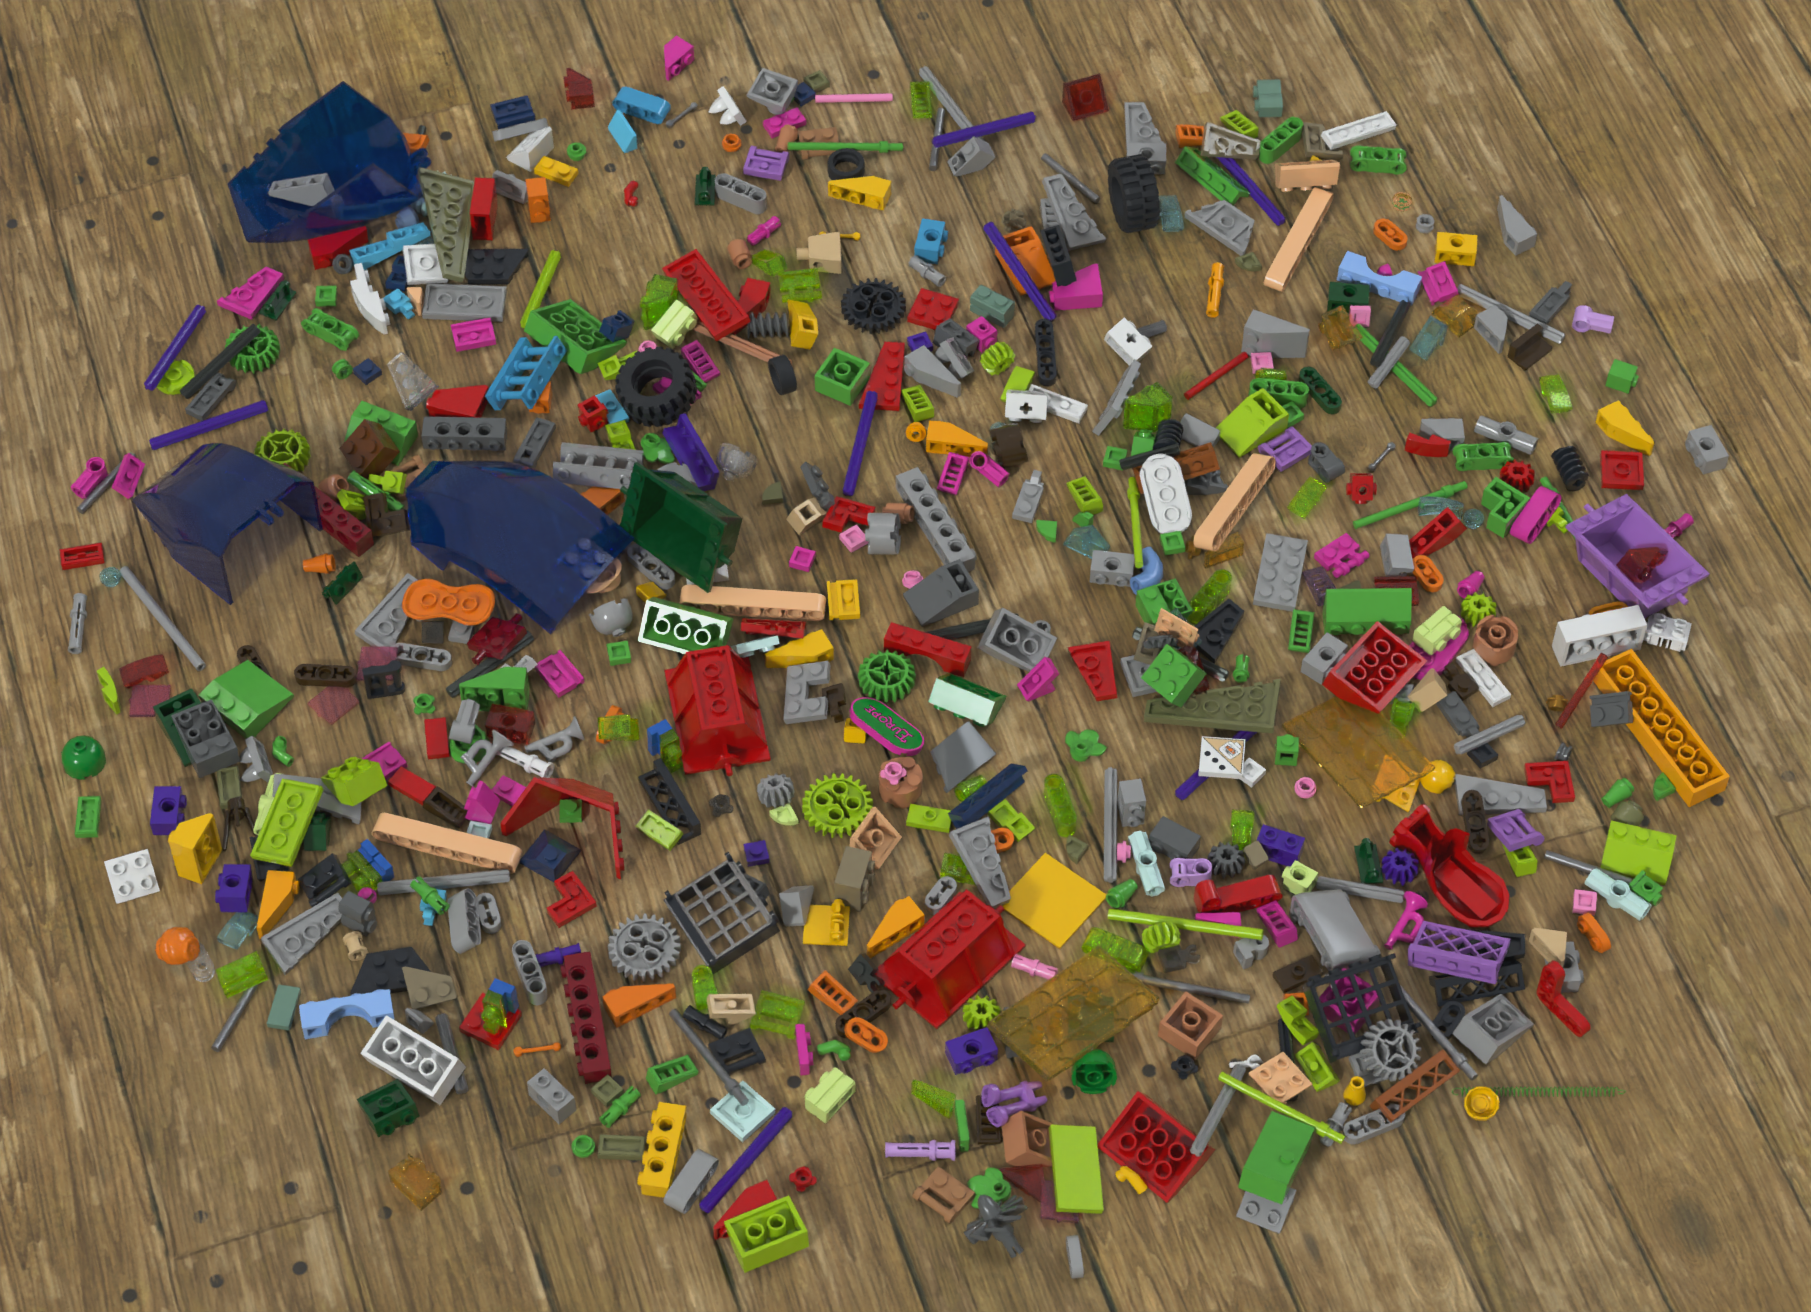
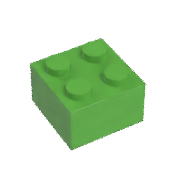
[815,348,870,406]
[1141,644,1207,708]

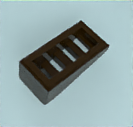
[423,786,468,828]
[976,1095,1001,1145]

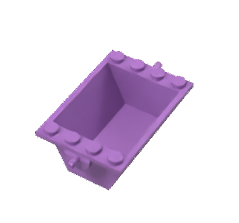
[1565,494,1710,619]

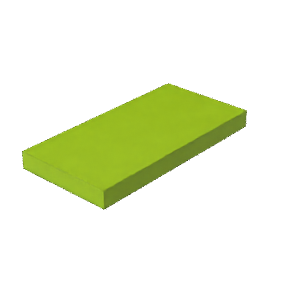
[250,778,324,867]
[1049,1125,1104,1214]

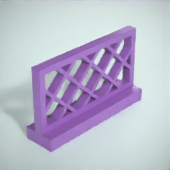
[1408,921,1510,984]

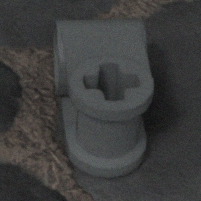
[1308,442,1345,483]

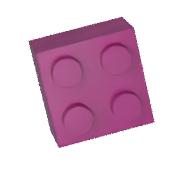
[1319,968,1380,1035]

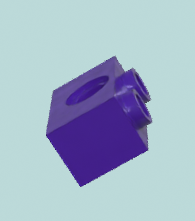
[150,786,187,835]
[1256,824,1305,867]
[215,864,253,913]
[945,1027,998,1075]

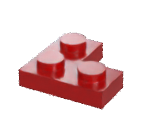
[822,496,876,533]
[1524,761,1575,803]
[547,871,597,928]

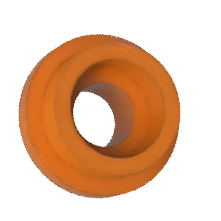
[722,134,741,152]

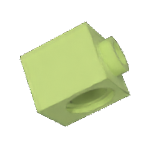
[1282,860,1318,895]

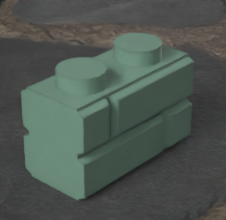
[970,285,1015,328]

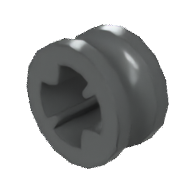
[1554,742,1573,761]

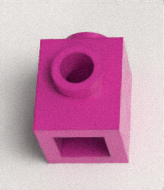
[966,316,997,353]

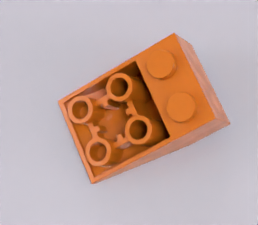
[995,226,1056,296]

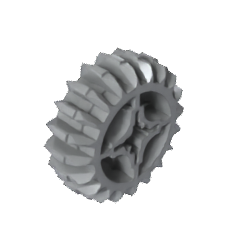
[1360,1019,1422,1082]

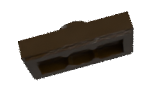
[1273,955,1323,993]

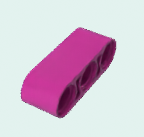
[1510,486,1561,544]

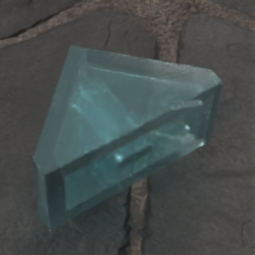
[1063,525,1110,559]

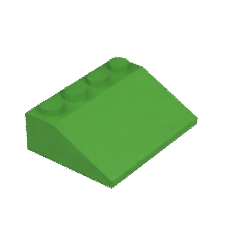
[524,299,627,374]

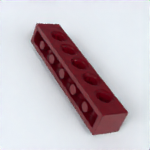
[270,463,374,557]
[560,951,612,1084]

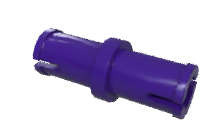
[535,943,581,968]

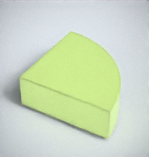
[769,803,799,825]

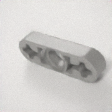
[492,118,549,141]
[627,544,675,590]
[390,643,452,671]
[1342,1104,1405,1145]

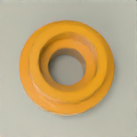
[906,422,926,442]

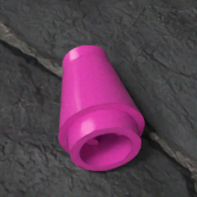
[1457,571,1485,599]

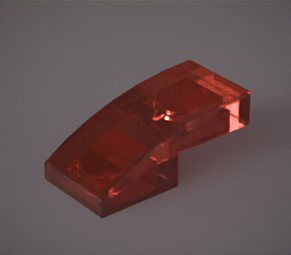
[119,654,169,689]

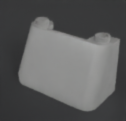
[1289,889,1381,985]

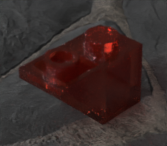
[563,68,595,110]
[1616,547,1668,583]

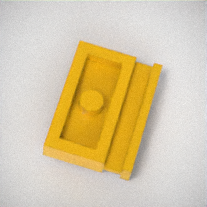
[827,579,860,620]

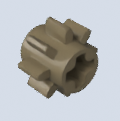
[1002,208,1026,233]

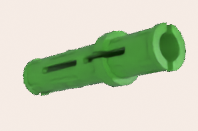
[347,470,405,512]

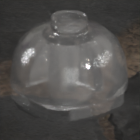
[716,443,758,481]

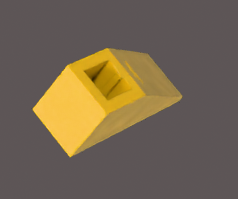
[828,176,891,211]
[788,299,818,350]
[1596,400,1654,456]
[765,629,834,668]

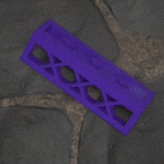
[662,413,720,491]

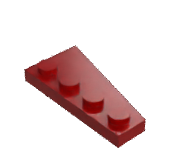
[859,342,905,411]

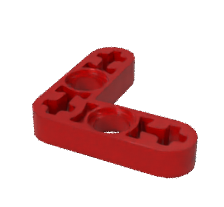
[1536,960,1591,1037]

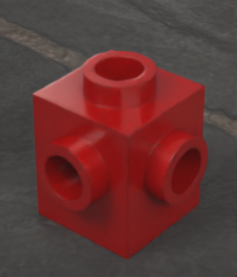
[577,395,609,432]
[1346,473,1377,504]

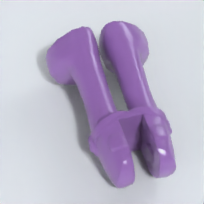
[982,1081,1047,1127]

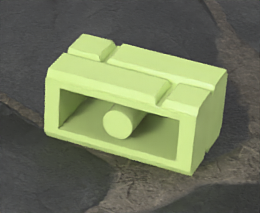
[651,300,698,349]
[1413,606,1462,655]
[804,1067,856,1123]

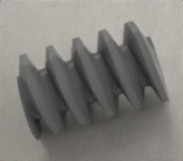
[747,312,788,338]

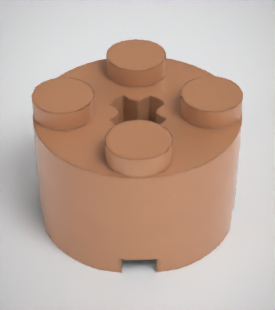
[1472,615,1518,667]
[879,757,923,808]

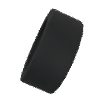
[827,148,865,180]
[768,354,797,395]

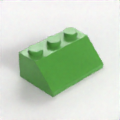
[344,401,418,466]

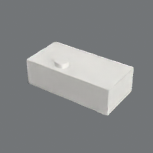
[1552,605,1647,667]
[360,1015,466,1105]

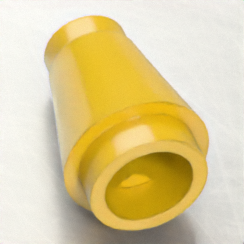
[1343,1076,1366,1106]

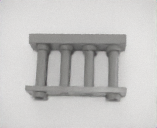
[553,442,644,489]

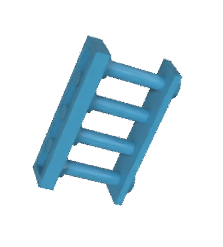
[485,336,567,410]

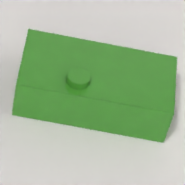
[1238,1111,1315,1205]

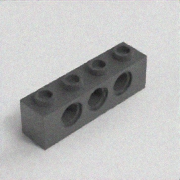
[422,417,507,451]

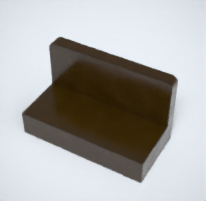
[1507,323,1552,370]

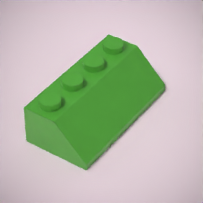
[1322,588,1412,635]
[638,597,733,654]

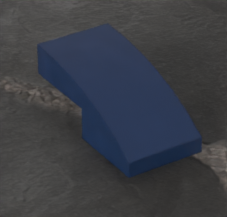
[386,255,408,292]

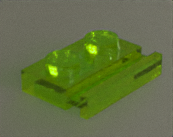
[215,951,268,998]

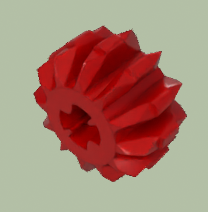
[1500,459,1535,492]

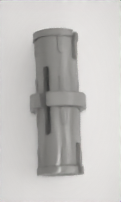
[908,255,946,287]

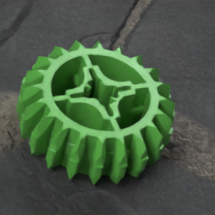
[225,323,280,374]
[858,649,916,704]

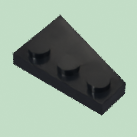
[1193,599,1244,664]
[1457,929,1525,961]

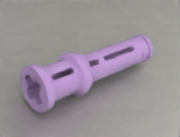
[885,1140,956,1161]

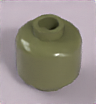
[1611,800,1644,826]

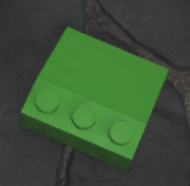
[198,660,294,739]

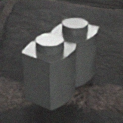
[338,891,377,937]

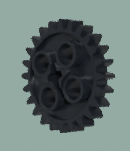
[841,278,906,334]

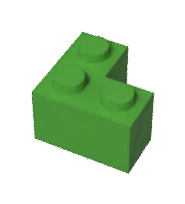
[1481,477,1530,538]

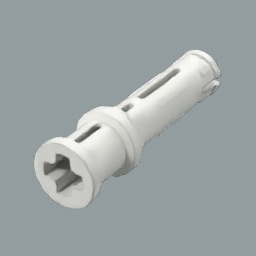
[496,746,554,778]

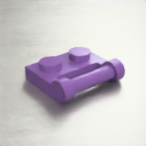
[743,146,789,181]
[1258,426,1312,472]
[1487,809,1544,852]

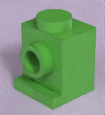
[1275,734,1299,766]
[1629,870,1663,906]

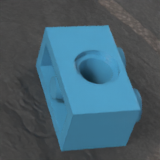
[914,218,948,265]

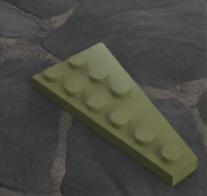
[418,167,474,283]
[1144,679,1281,734]

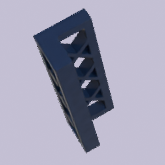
[948,763,1027,829]

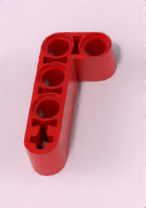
[1194,875,1283,913]

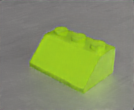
[1600,820,1677,886]
[724,1195,809,1273]

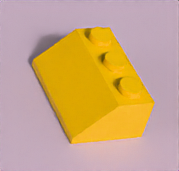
[168,813,222,884]

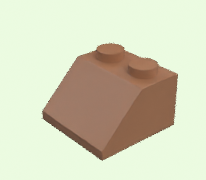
[1002,1111,1053,1169]

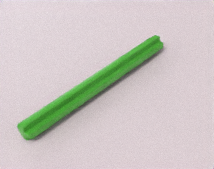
[1352,324,1438,407]

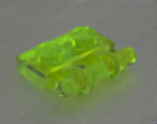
[778,268,822,303]

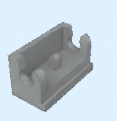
[1380,534,1414,580]

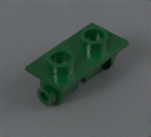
[695,167,716,206]
[259,280,297,321]
[322,561,363,605]
[1354,838,1383,884]

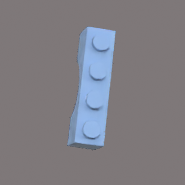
[1337,251,1422,306]
[299,989,395,1039]

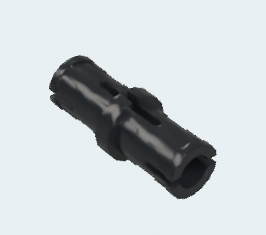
[683,1005,728,1039]

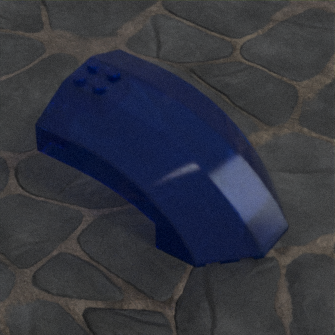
[405,460,635,634]

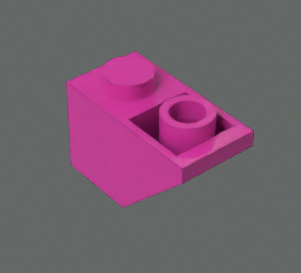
[664,35,694,81]
[464,780,500,824]

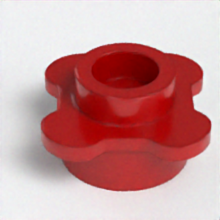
[789,1166,817,1192]

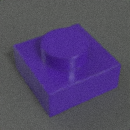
[907,331,933,352]
[743,840,770,867]

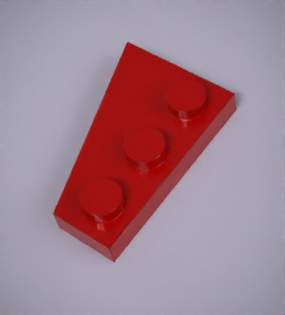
[741,618,806,639]

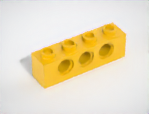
[637,1102,687,1198]

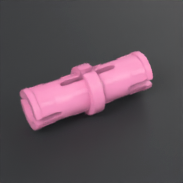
[1011,954,1058,982]

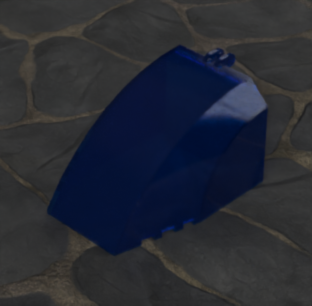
[227,81,431,243]
[132,443,323,605]

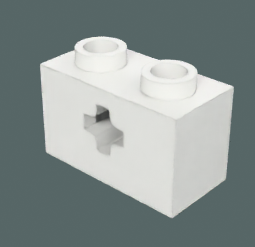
[1104,318,1152,365]
[1005,390,1048,423]

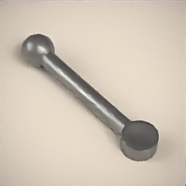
[666,102,698,128]
[1368,442,1395,472]

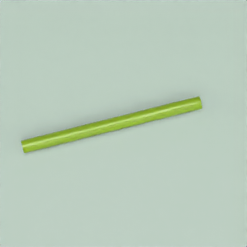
[1108,908,1264,940]

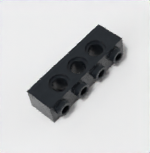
[1040,225,1077,287]

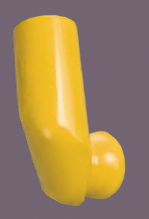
[1115,1166,1148,1194]

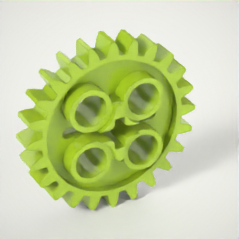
[802,773,873,838]

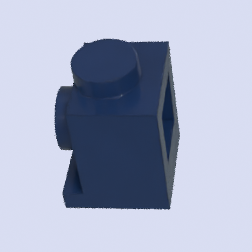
[599,310,635,342]

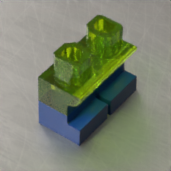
[647,719,683,773]
[342,839,394,892]
[481,978,519,1034]

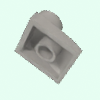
[747,68,798,115]

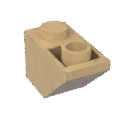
[786,498,828,535]

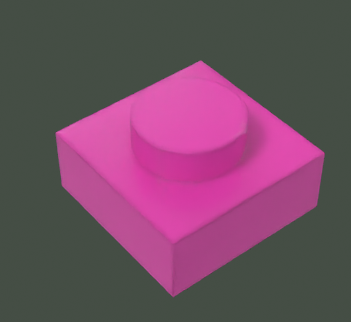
[789,546,816,572]

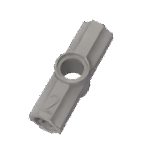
[1474,415,1538,455]

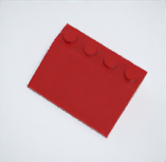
[1322,621,1427,714]
[1097,1091,1215,1203]

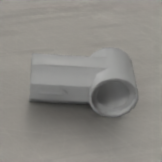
[449,699,480,744]

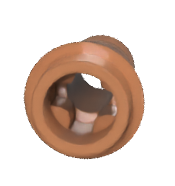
[775,125,798,153]

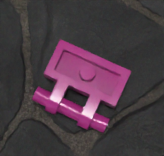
[1314,533,1369,578]

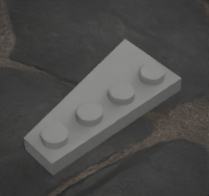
[1092,359,1141,436]
[949,816,1011,908]

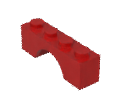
[884,622,972,677]

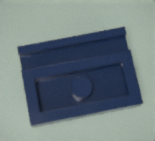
[490,95,535,129]

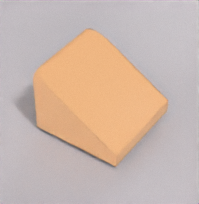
[407,287,424,316]

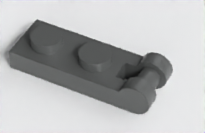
[185,372,236,421]
[513,417,556,469]

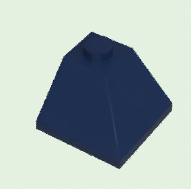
[519,829,581,882]

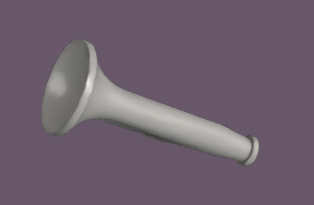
[524,716,585,763]
[460,729,514,786]

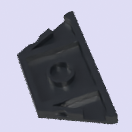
[465,249,529,285]
[350,947,431,995]

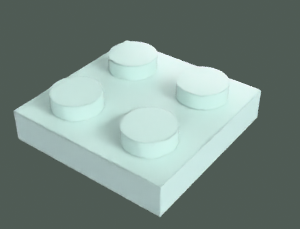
[730,635,780,658]
[710,1081,775,1142]

